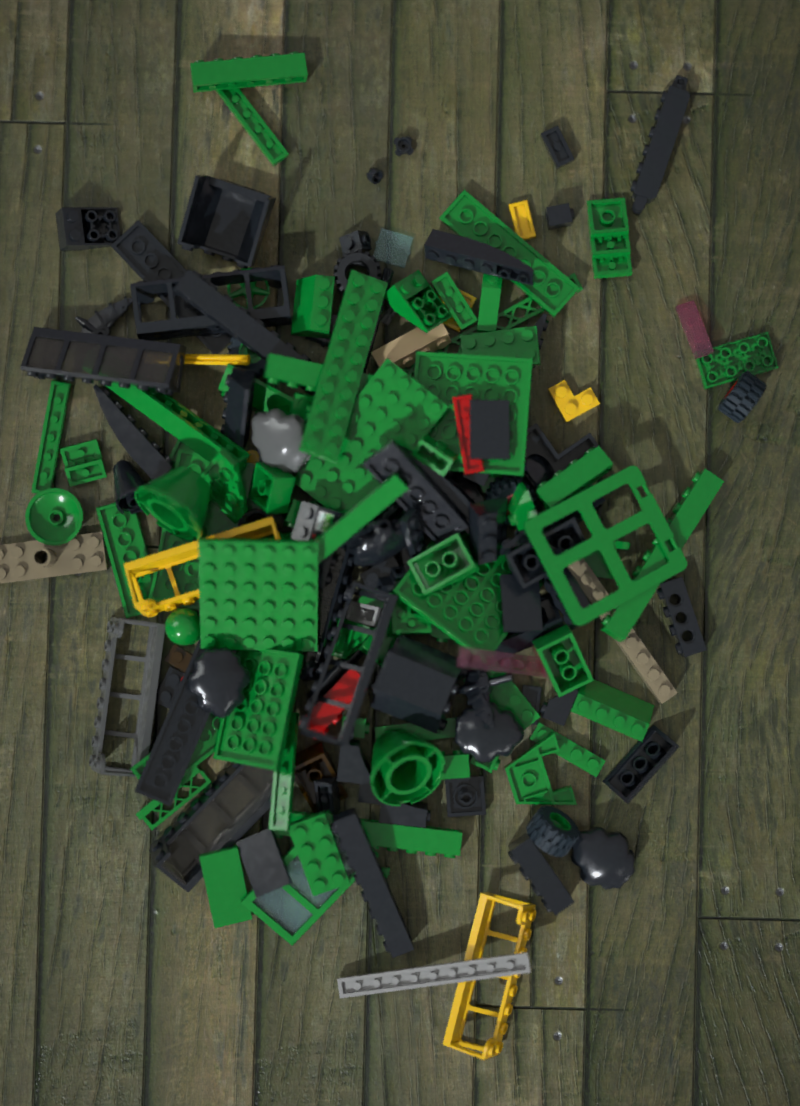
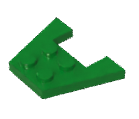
[504,732,577,805]

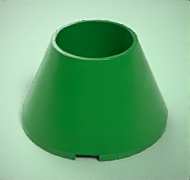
[135,466,212,541]
[370,729,445,806]

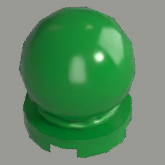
[165,607,200,646]

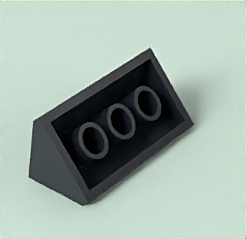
[505,517,586,589]
[602,725,680,804]

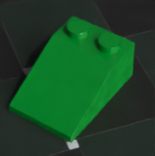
[407,533,480,596]

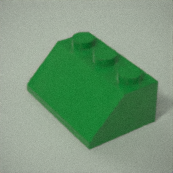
[291,275,335,339]

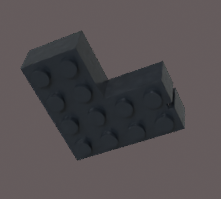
[524,423,601,493]

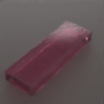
[675,300,714,359]

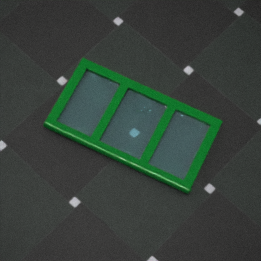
[241,810,379,946]

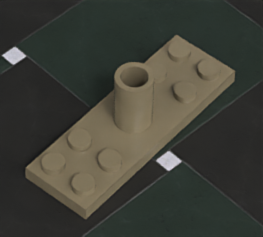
[0,532,108,584]

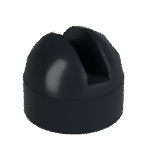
[366,167,383,184]

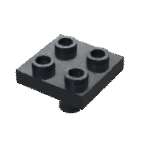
[445,775,486,817]

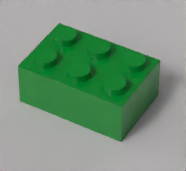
[532,625,594,697]

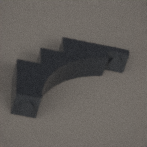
[337,720,431,828]

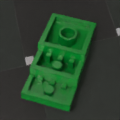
[587,197,632,279]

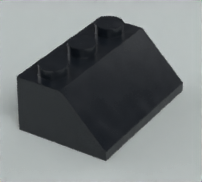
[469,496,507,565]

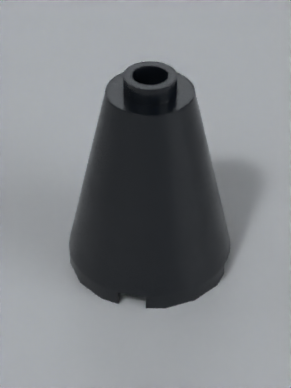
[113,460,146,514]

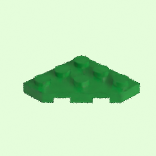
[201,448,248,524]

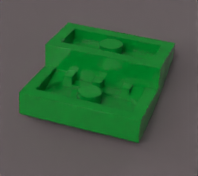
[60,438,107,487]

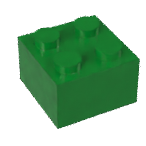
[249,462,295,514]

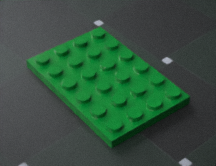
[213,649,304,771]

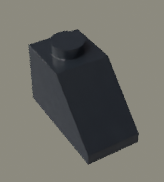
[540,689,579,726]

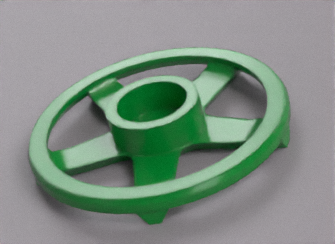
[227,268,270,310]

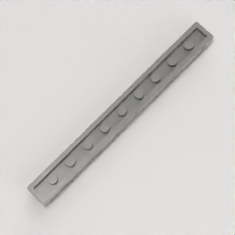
[337,952,531,998]

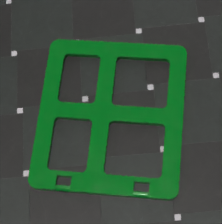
[524,466,687,626]

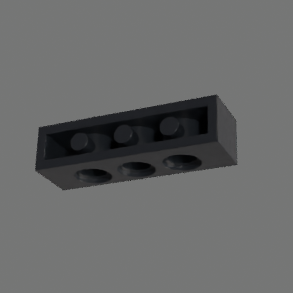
[656,577,707,657]

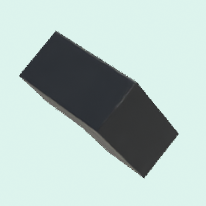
[376,566,406,593]

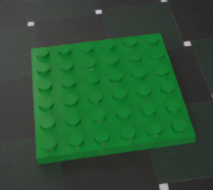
[414,351,533,476]
[392,530,544,664]
[198,538,318,652]

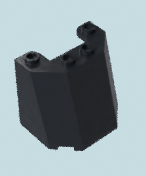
[177,174,276,269]
[369,634,470,734]

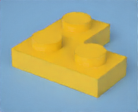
[548,380,600,423]

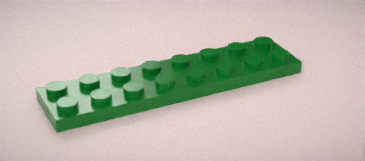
[439,189,580,318]

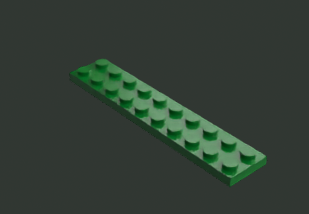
[298,270,388,463]

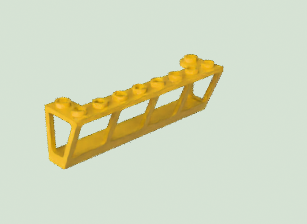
[124,516,282,617]
[443,892,536,1060]

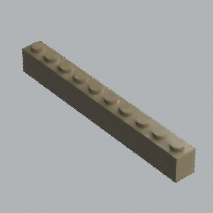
[567,558,678,704]

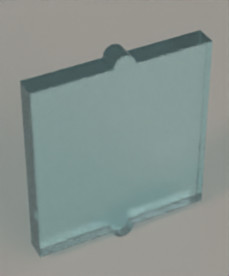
[373,228,413,268]

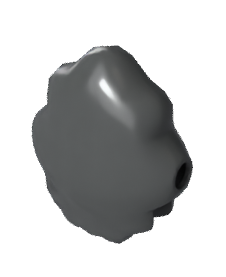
[251,409,312,472]

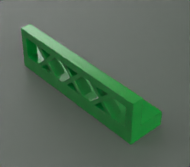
[136,765,212,830]

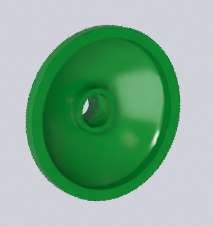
[25,488,84,546]

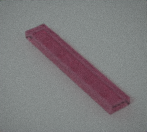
[457,647,547,677]

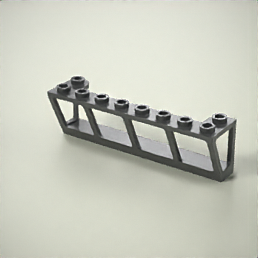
[89,617,165,777]

